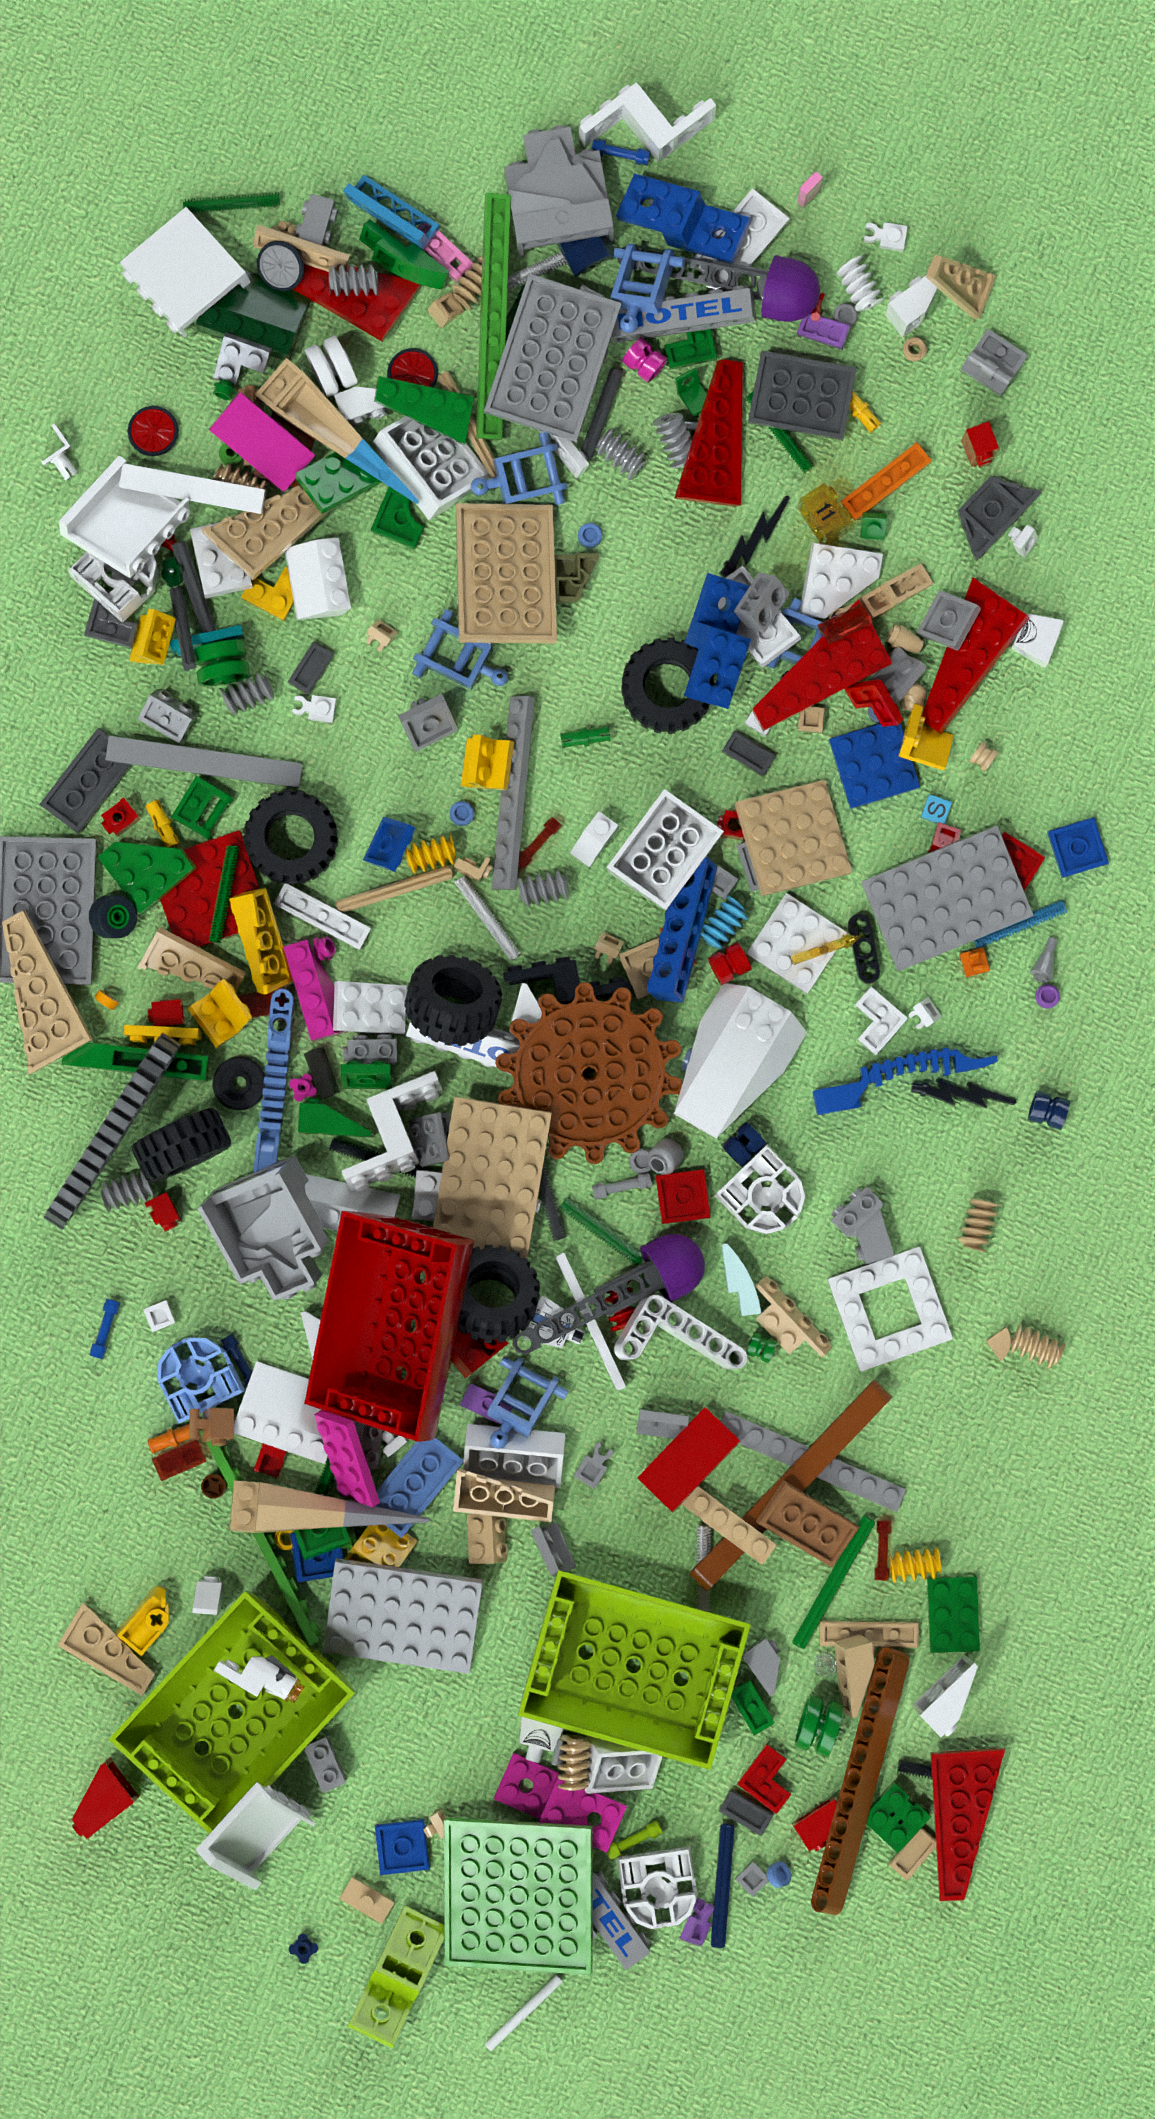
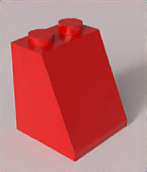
[72,1757,140,1839]

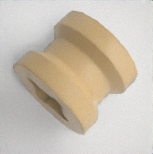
[969,741,998,772]

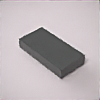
[288,641,334,696]
[722,730,776,777]
[718,1789,774,1836]

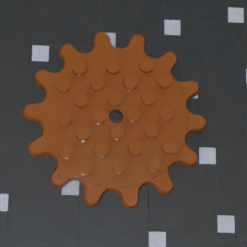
[495,982,683,1164]

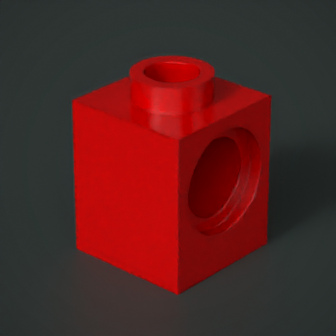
[717,810,745,841]
[148,999,185,1027]

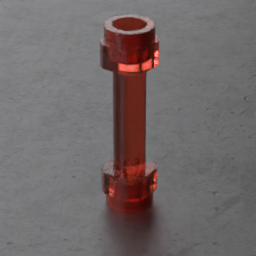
[518,816,562,870]
[874,1520,892,1581]

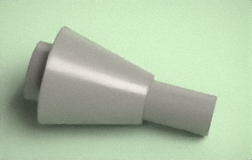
[1030,937,1058,983]

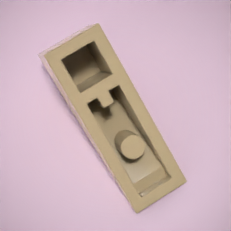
[834,1634,875,1718]

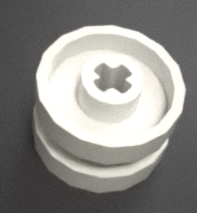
[304,335,358,398]

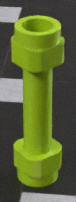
[606,1820,663,1860]

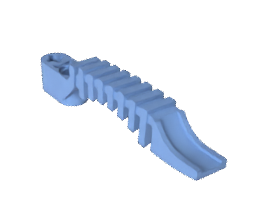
[253,989,295,1173]

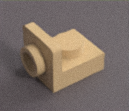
[454,856,493,883]

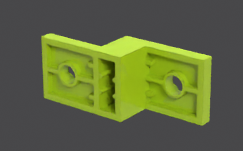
[348,1906,445,2048]

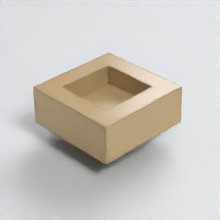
[798,707,824,733]

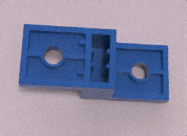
[616,173,751,263]
[684,573,751,709]

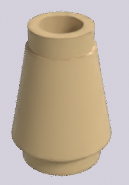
[886,624,924,654]

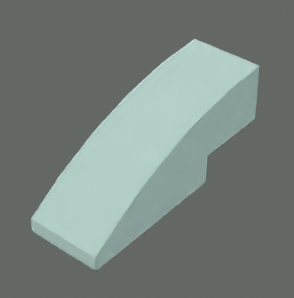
[721,1243,761,1316]

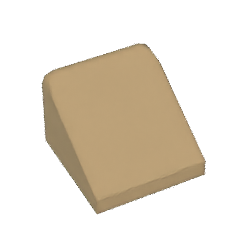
[428,292,465,328]

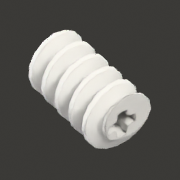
[837,255,884,311]

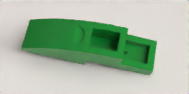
[359,219,450,290]

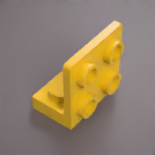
[129,609,176,665]
[899,704,953,770]
[188,979,252,1048]
[345,1525,417,1567]

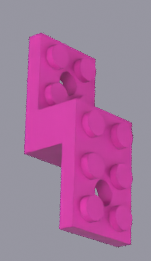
[493,1752,627,1852]

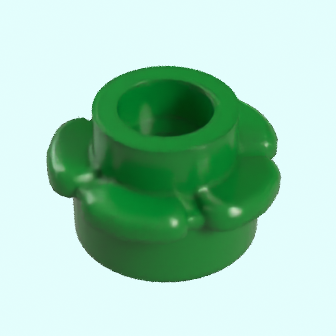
[213,380,236,400]

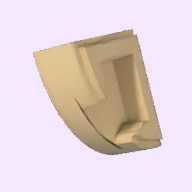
[986,1327,1011,1361]

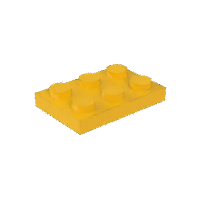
[124,1025,203,1046]

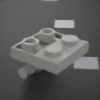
[960,329,1028,397]

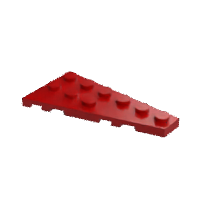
[293,264,421,342]
[674,359,743,507]
[921,577,1029,735]
[752,599,892,731]
[930,1748,1005,1901]

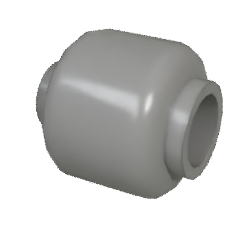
[648,1138,684,1175]

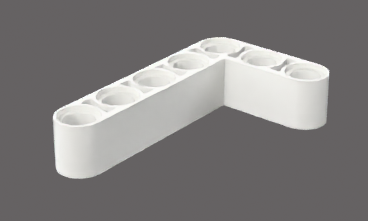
[614,1295,747,1370]

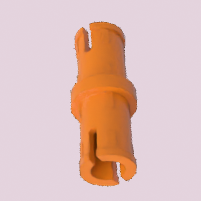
[147,1423,190,1454]

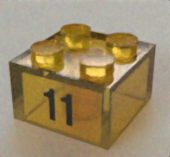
[797,483,852,545]

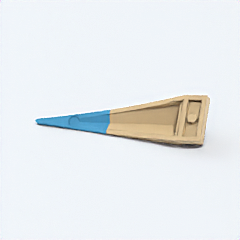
[255,358,419,504]

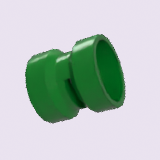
[746,1332,777,1363]

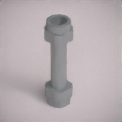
[592,1172,652,1200]

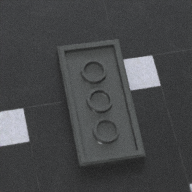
[39,728,132,834]

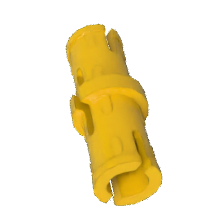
[849,391,882,434]
[145,800,180,848]

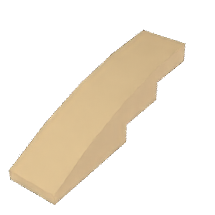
[835,563,934,621]

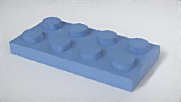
[375,1438,464,1538]

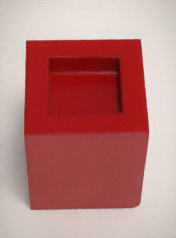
[254,1443,288,1478]

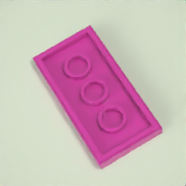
[209,392,315,492]

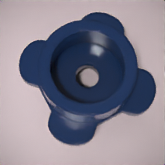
[289,1933,318,1964]

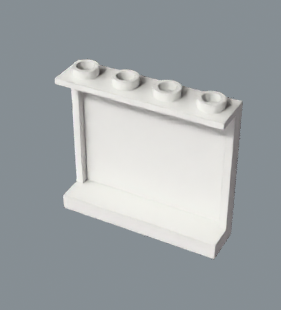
[120,207,250,338]
[59,456,190,578]
[195,1783,316,1890]

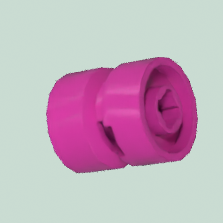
[622,337,668,383]

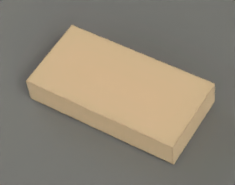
[888,1828,936,1881]

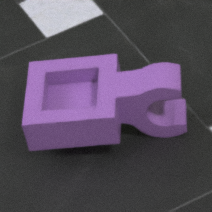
[680,1898,714,1946]

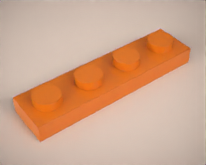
[840,442,932,521]

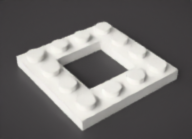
[827,1247,953,1372]

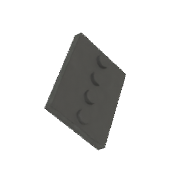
[748,350,857,441]

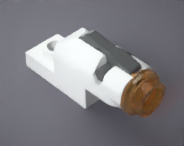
[214,1655,305,1703]

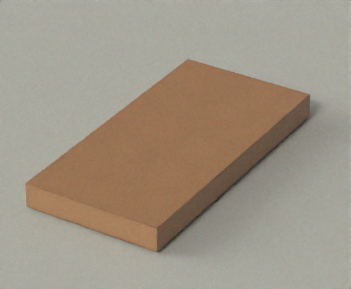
[756,1480,859,1567]

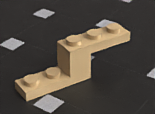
[681,1486,777,1565]

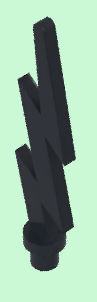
[719,496,790,578]
[911,1079,1016,1108]

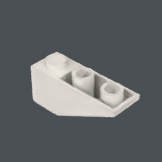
[334,386,390,428]

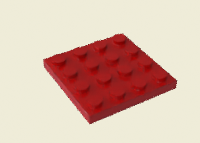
[160,830,260,948]

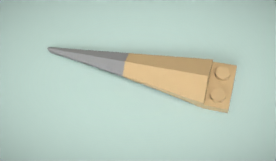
[229,1480,430,1533]

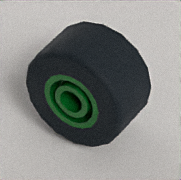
[89,895,137,938]

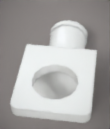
[41,424,78,481]

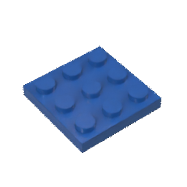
[828,724,920,809]

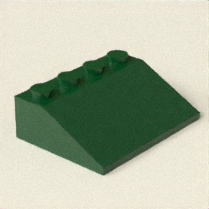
[196,271,311,360]

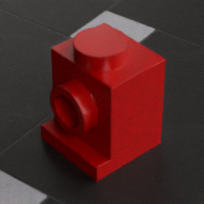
[101,797,141,837]
[144,1192,181,1232]

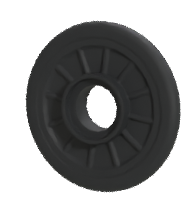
[213,1057,265,1110]

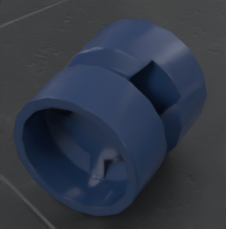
[1028,1090,1070,1130]
[721,1121,767,1168]

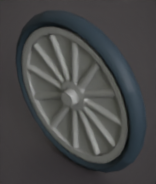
[257,241,304,291]

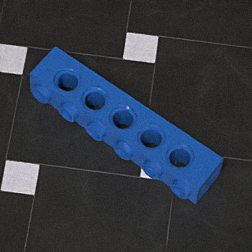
[647,857,718,1002]

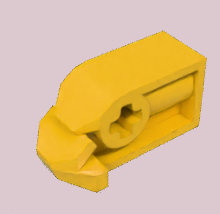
[116,1585,169,1656]

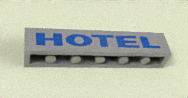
[611,286,757,343]
[593,1869,651,1970]

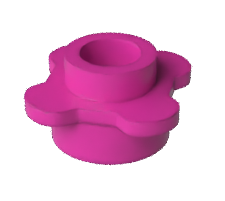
[313,937,336,961]
[289,1074,317,1102]

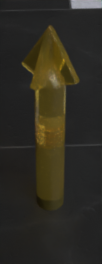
[790,935,860,965]

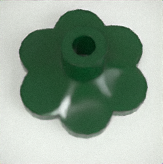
[161,557,183,587]

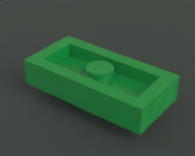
[731,1680,775,1736]

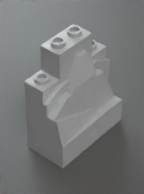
[504,125,614,257]
[198,1155,329,1301]

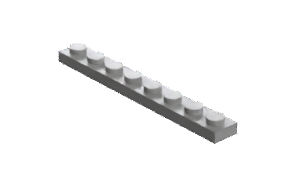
[492,696,535,890]
[721,1411,906,1512]

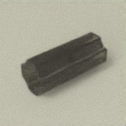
[304,1046,340,1100]

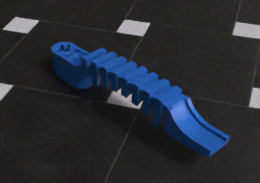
[812,1048,998,1115]

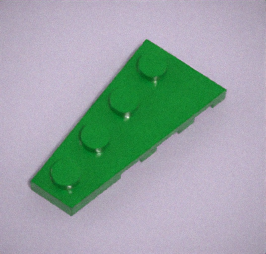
[374,376,474,445]

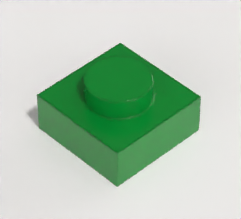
[860,512,887,540]

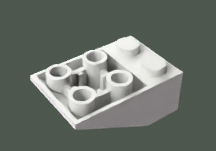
[885,275,938,338]

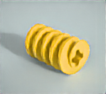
[405,834,456,874]
[889,1548,941,1583]

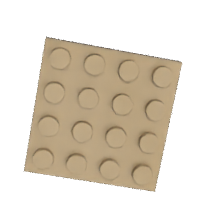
[734,780,852,897]

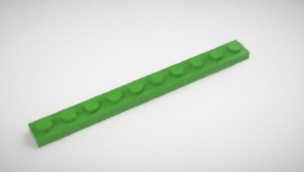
[476,193,511,440]
[200,1430,322,1646]

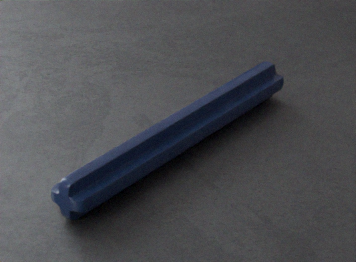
[711,1823,735,1948]

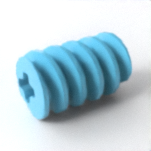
[700,896,748,950]

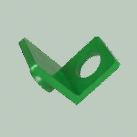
[675,368,707,416]

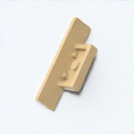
[755,1276,833,1357]

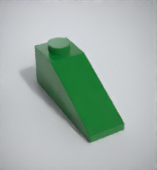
[298,1099,373,1138]

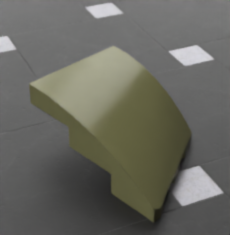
[554,553,599,605]

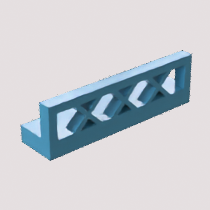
[343,175,440,250]

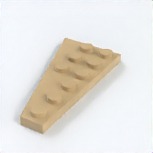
[202,485,332,580]
[2,910,93,1075]

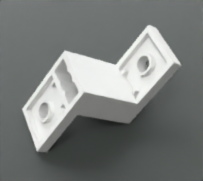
[579,82,717,163]
[342,1071,444,1191]

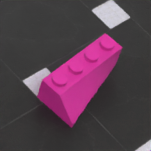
[284,940,348,1042]

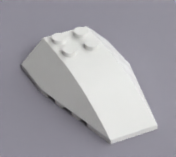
[674,983,807,1138]

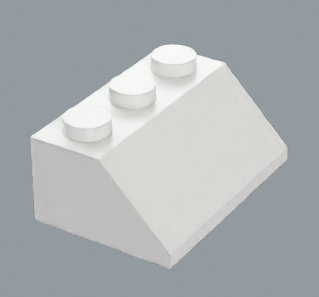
[285,537,351,620]
[585,1735,662,1794]

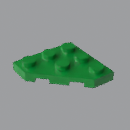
[98,842,197,914]

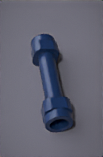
[220,1333,252,1387]

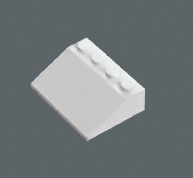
[371,416,491,520]
[607,789,724,910]
[234,1361,339,1464]
[911,1655,978,1737]

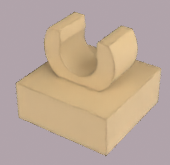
[367,619,399,652]
[594,932,624,964]
[423,1808,447,1839]

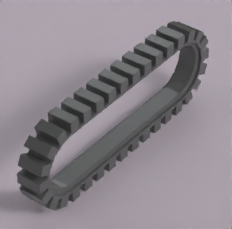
[43,1033,181,1230]

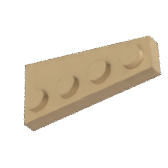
[926,255,997,319]
[138,927,246,991]

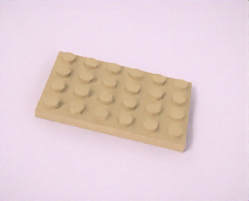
[455,503,557,644]
[433,1096,552,1258]

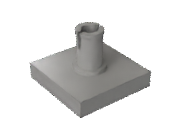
[398,694,458,752]

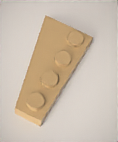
[57,1602,156,1696]

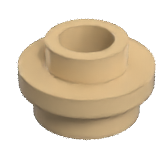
[903,337,927,362]

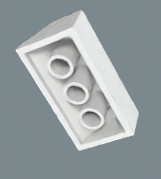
[305,1174,401,1231]
[463,1424,565,1488]

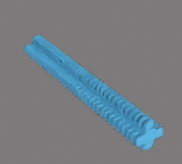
[974,900,1067,949]

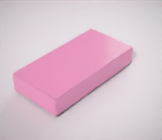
[797,172,823,208]

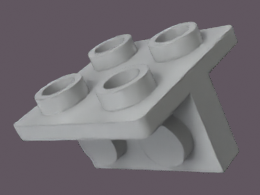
[409,1112,450,1168]

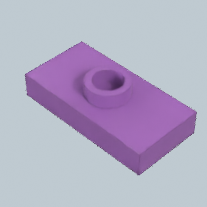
[797,313,851,350]
[460,1383,512,1425]

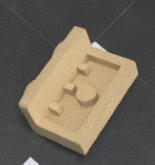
[467,1514,508,1564]

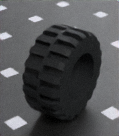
[621,637,715,734]
[244,789,338,885]
[404,955,502,1046]
[132,1108,231,1183]
[458,1245,540,1343]

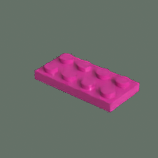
[314,1410,380,1508]

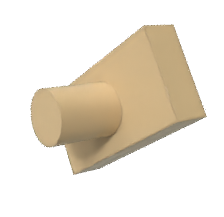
[339,1876,395,1924]

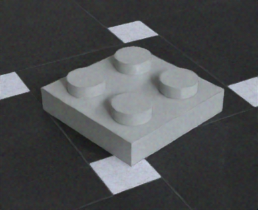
[916,590,981,651]

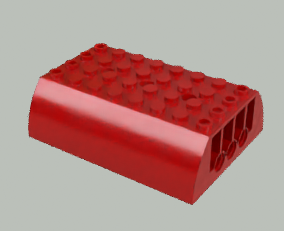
[304,1211,474,1442]

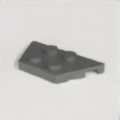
[957,476,1041,561]

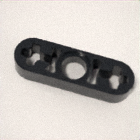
[847,914,880,984]

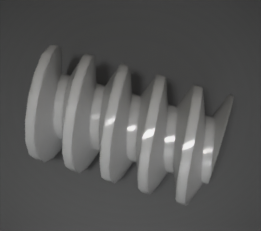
[329,264,378,296]
[653,413,692,468]
[595,427,648,480]
[219,671,274,716]
[517,871,569,907]
[101,1170,155,1213]

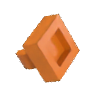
[959,948,990,978]

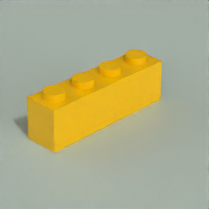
[229,888,293,994]

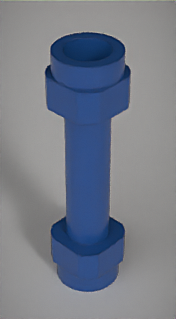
[592,139,650,166]
[89,1299,120,1359]

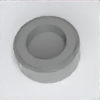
[833,303,857,327]
[629,1149,651,1174]

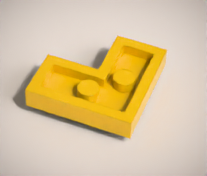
[241,566,294,621]

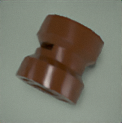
[201,1473,228,1499]

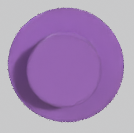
[1035,984,1060,1009]

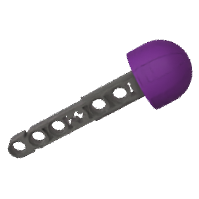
[617,246,820,322]
[512,1234,705,1354]

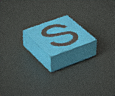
[921,794,952,824]

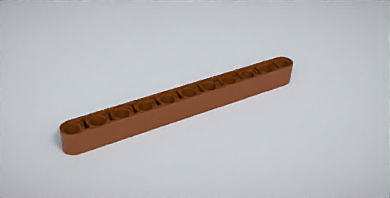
[689,1379,892,1591]
[811,1647,909,1915]

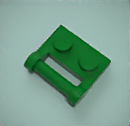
[171,776,234,840]

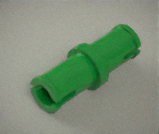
[560,726,611,748]

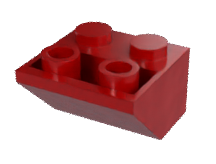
[451,1325,509,1379]

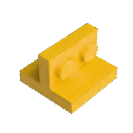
[461,734,514,790]

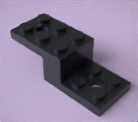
[503,957,631,1004]

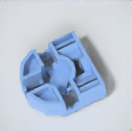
[157,1337,245,1424]

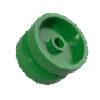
[193,640,251,687]
[795,1694,844,1757]

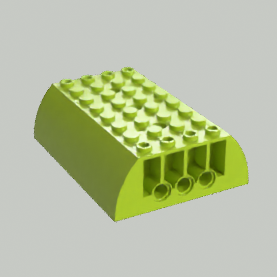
[518,1570,751,1770]
[108,1591,355,1834]

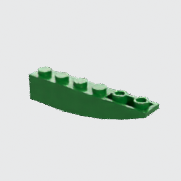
[62,1043,211,1082]

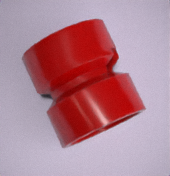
[707,942,752,986]

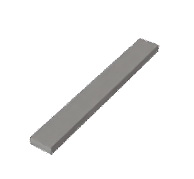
[105,736,302,789]

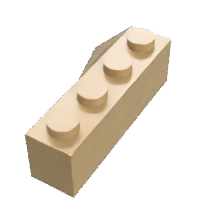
[453,1468,555,1522]

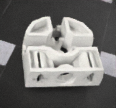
[69,552,159,623]
[714,1144,805,1234]
[617,1846,697,1929]

